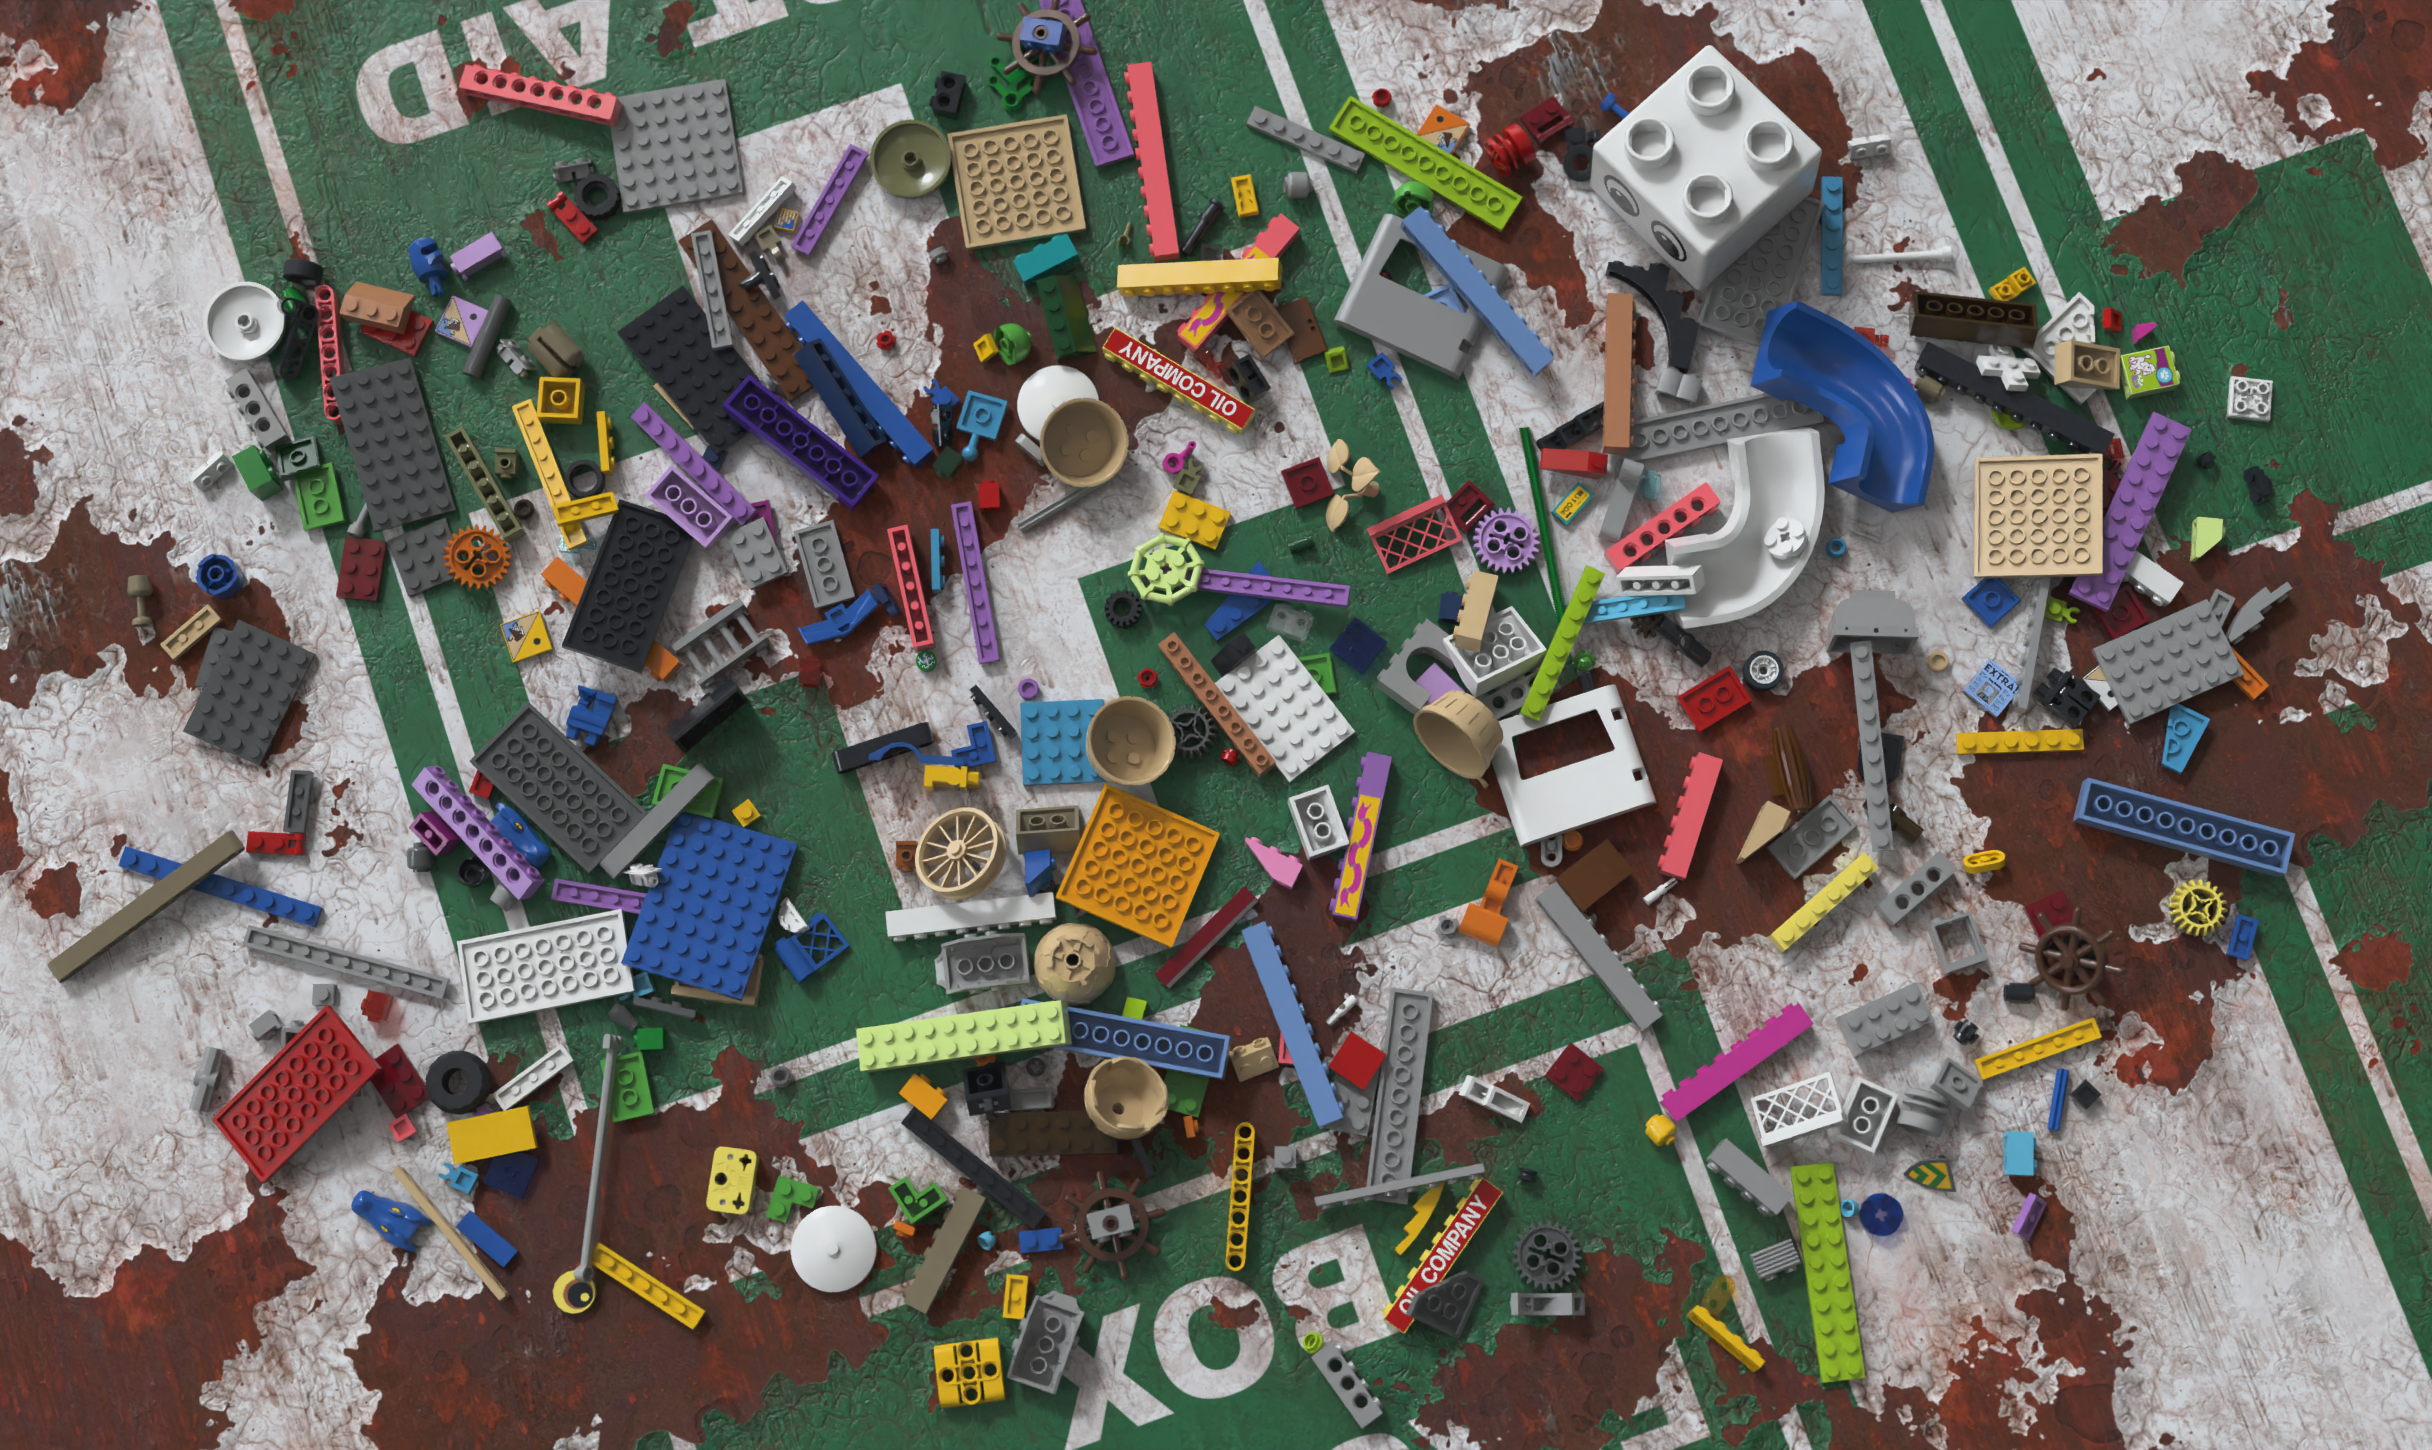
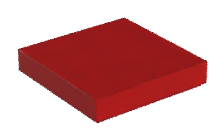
[1328,1031,1387,1091]

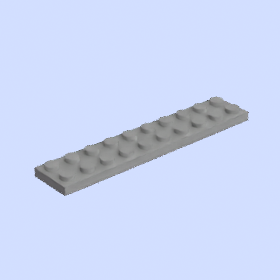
[1621,393,1825,462]
[1366,987,1433,1205]

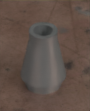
[607,1002,639,1032]

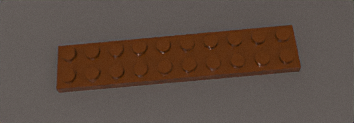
[678,219,814,403]

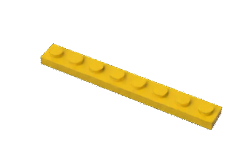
[512,399,589,551]

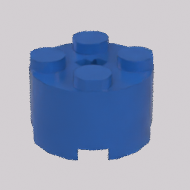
[196,554,244,600]

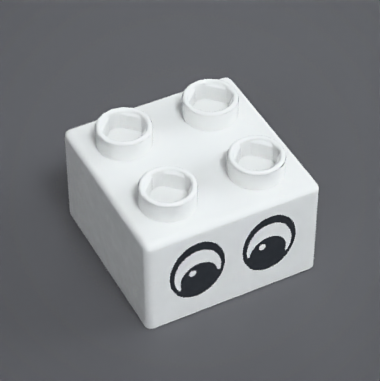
[1590,45,1822,291]

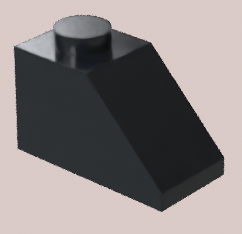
[1211,632,1256,677]

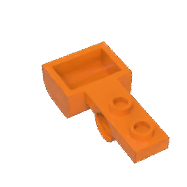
[1458,858,1518,948]

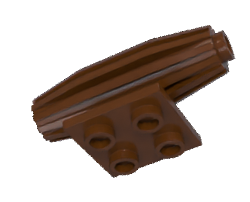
[1762,725,1813,815]

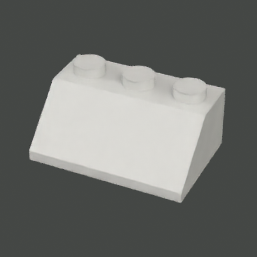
[1287,785,1350,861]

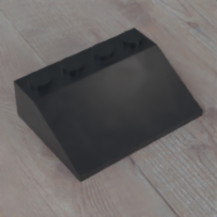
[666,678,749,753]

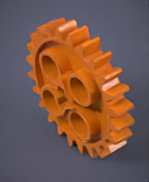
[443,524,512,591]

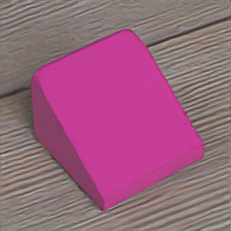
[2131,322,2157,345]

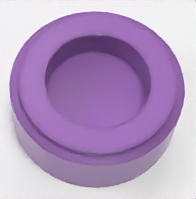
[1018,678,1039,700]

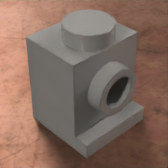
[249,1010,285,1042]

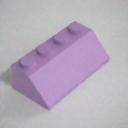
[645,465,737,548]

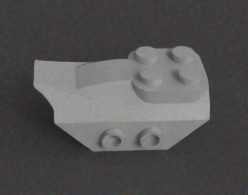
[935,931,1031,994]
[1007,1290,1085,1395]

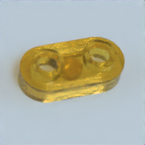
[1701,1275,1735,1315]

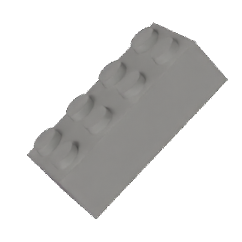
[1835,982,1935,1057]
[1705,1138,1793,1217]

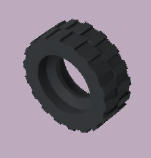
[574,173,621,221]

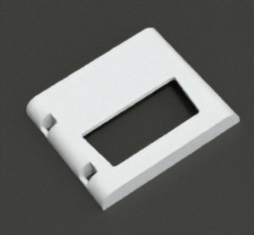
[1491,685,1657,848]

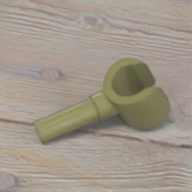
[1116,222,1132,251]

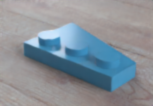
[2161,704,2210,775]

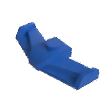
[797,588,879,646]

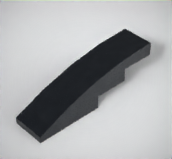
[1535,401,1604,451]

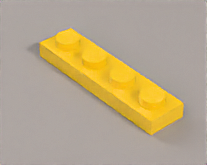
[1686,1305,1765,1372]

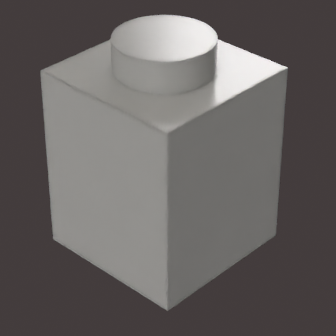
[1274,1146,1296,1170]

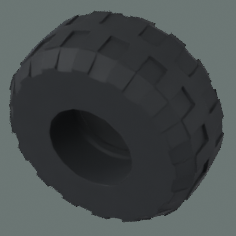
[425,1051,492,1115]

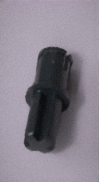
[1579,671,1598,714]

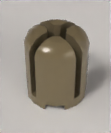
[525,320,585,378]

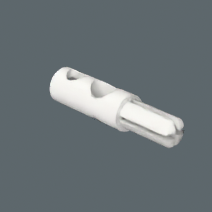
[1643,877,1677,905]
[1326,995,1358,1026]

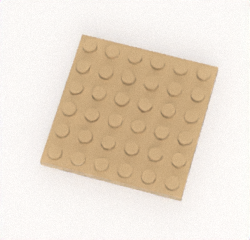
[948,114,1086,251]
[1974,454,2103,579]

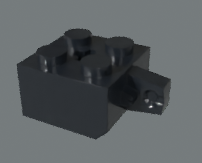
[963,1062,1012,1120]

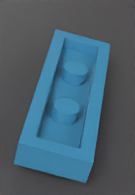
[931,529,946,594]

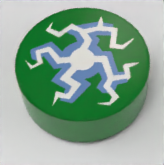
[916,650,937,672]

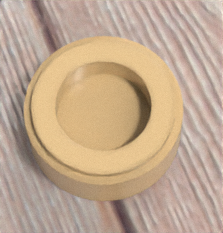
[1927,651,1949,673]

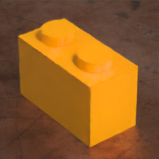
[899,1073,949,1121]

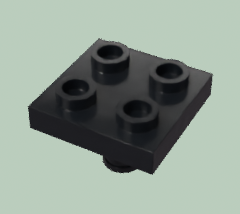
[740,250,781,300]

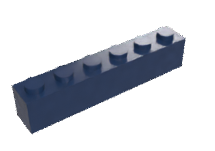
[794,338,887,458]

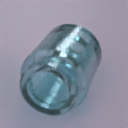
[1639,470,1661,501]

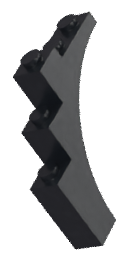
[1605,261,1700,375]

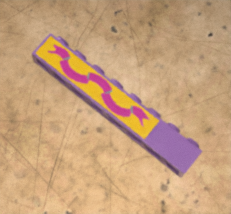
[1329,751,1392,922]

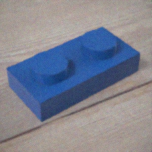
[2226,914,2259,961]
[1019,1227,1064,1253]

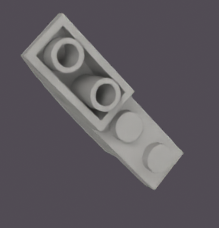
[2225,582,2292,645]

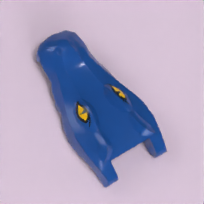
[491,802,552,868]
[351,1190,433,1253]

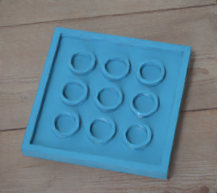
[1020,699,1107,786]

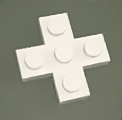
[1976,344,2041,392]

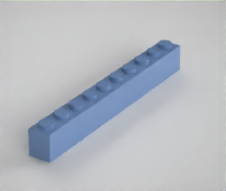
[1400,206,1555,378]
[1241,921,1345,1129]

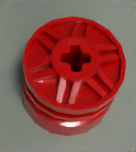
[1484,123,1536,177]

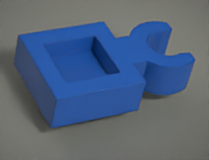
[1367,352,1402,390]
[923,379,960,410]

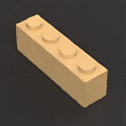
[1452,570,1498,652]

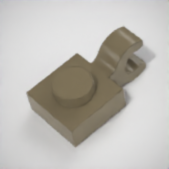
[753,224,784,263]

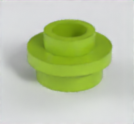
[1303,1332,1324,1354]

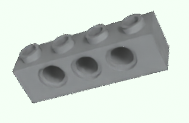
[225,368,291,452]
[1477,666,1561,721]
[1874,851,1957,926]
[1311,1342,1383,1428]

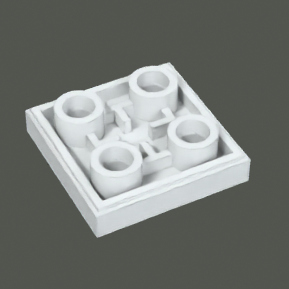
[2227,376,2273,422]

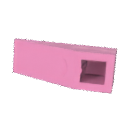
[1245,837,1303,890]

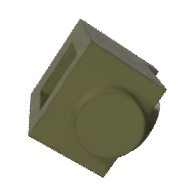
[494,448,520,480]

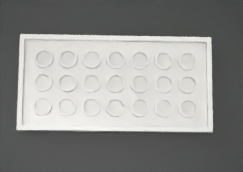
[457,909,635,1025]

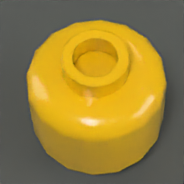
[1645,1114,1677,1146]

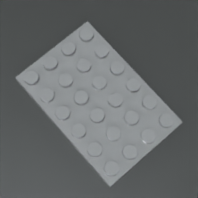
[2092,599,2244,725]

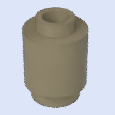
[1914,375,1946,403]

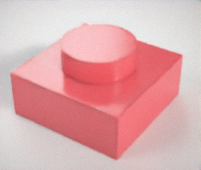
[388,1114,418,1143]

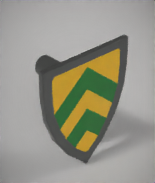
[1903,1155,1956,1192]

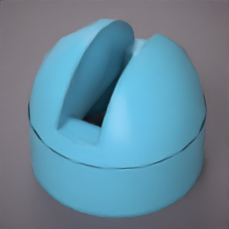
[1840,1199,1859,1217]
[977,1231,996,1251]

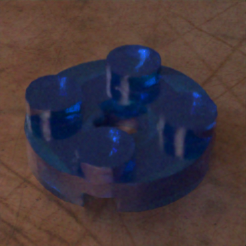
[1859,1193,1903,1237]

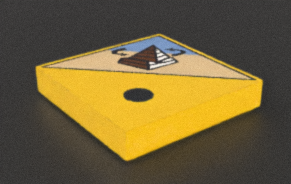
[500,611,553,664]

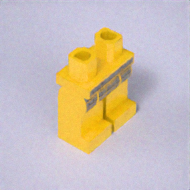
[924,765,980,793]

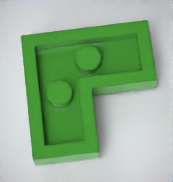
[766,1176,820,1223]

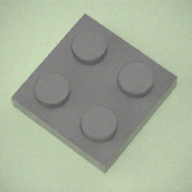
[1930,1057,1983,1113]

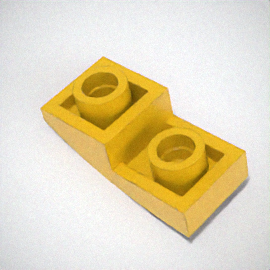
[1988,266,2036,301]

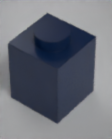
[1438,591,1462,624]

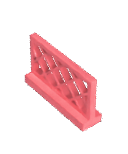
[1367,494,1463,574]

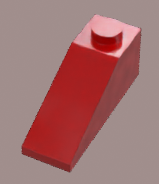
[1540,448,1608,480]

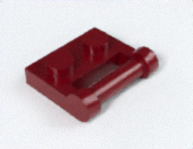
[1520,96,1574,146]
[1440,480,1495,535]

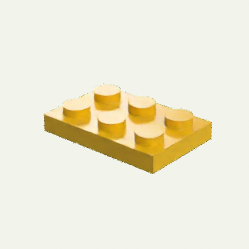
[1158,490,1231,551]

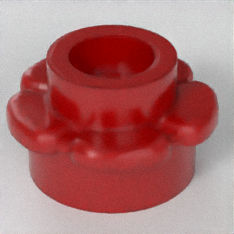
[1372,88,1392,108]
[876,331,896,350]
[1138,668,1158,688]
[1220,748,1240,767]

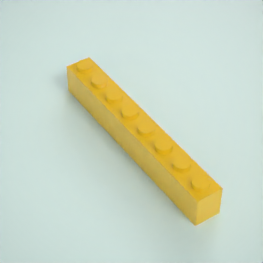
[1117,258,1282,298]

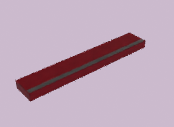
[1154,886,1259,990]

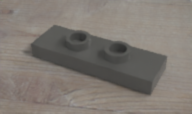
[633,997,699,1020]

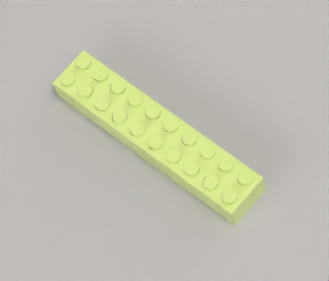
[856,1000,1072,1073]

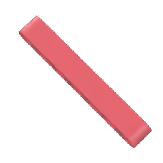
[315,285,345,425]

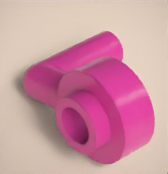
[1162,441,1196,475]

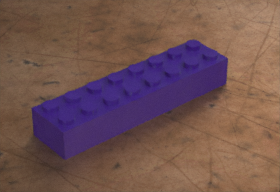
[723,375,879,513]

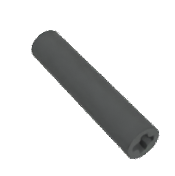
[462,295,512,380]

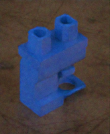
[566,685,618,747]

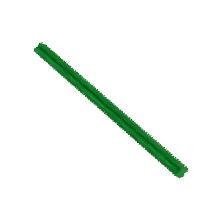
[1519,427,1566,624]

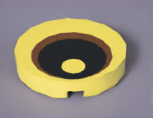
[553,1271,597,1314]

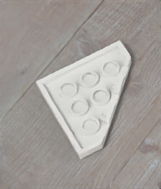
[2021,292,2096,405]

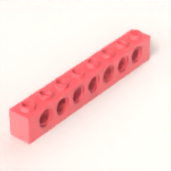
[459,64,622,127]

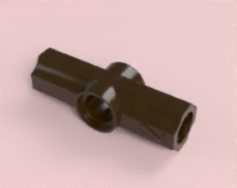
[1862,799,1924,844]

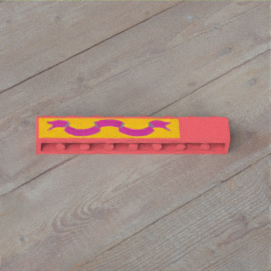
[1177,214,1300,355]

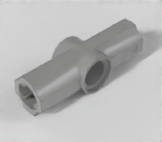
[189,1046,226,1113]

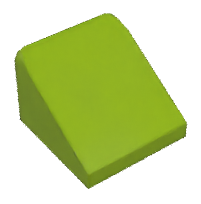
[1324,346,1349,373]
[1122,997,1148,1020]

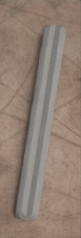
[1017,480,1109,532]

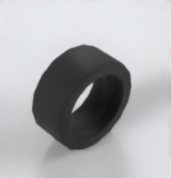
[282,259,324,286]
[565,460,605,499]

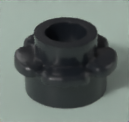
[2196,451,2216,469]

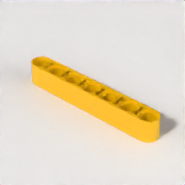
[1226,1122,1255,1271]

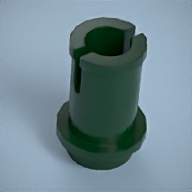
[1287,534,1315,555]

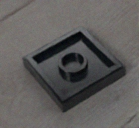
[1130,1138,1156,1179]

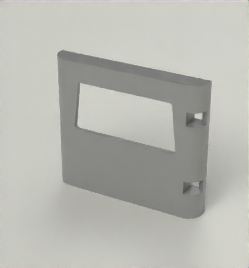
[1333,214,1509,380]

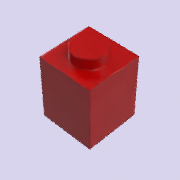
[978,481,1001,513]

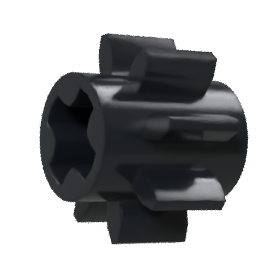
[1952,1019,1979,1046]

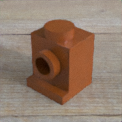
[896,841,918,872]

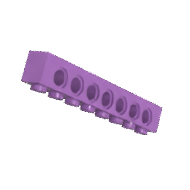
[412,765,544,900]

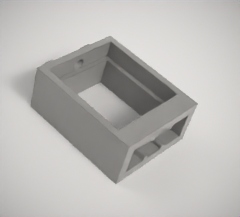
[1927,910,1988,975]

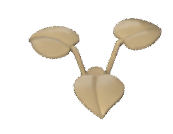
[1326,439,1381,533]

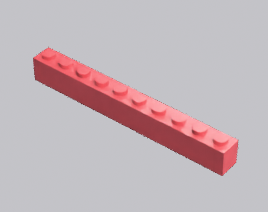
[1124,62,1179,262]

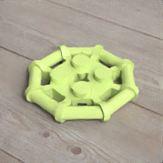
[1127,533,1205,606]

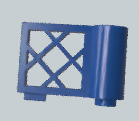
[774,912,850,984]

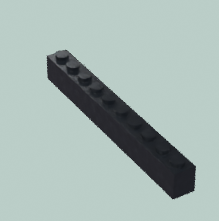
[1914,342,2115,456]

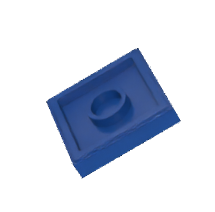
[1961,578,2021,629]

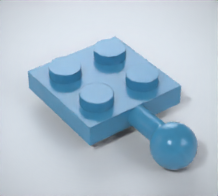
[956,390,1008,462]

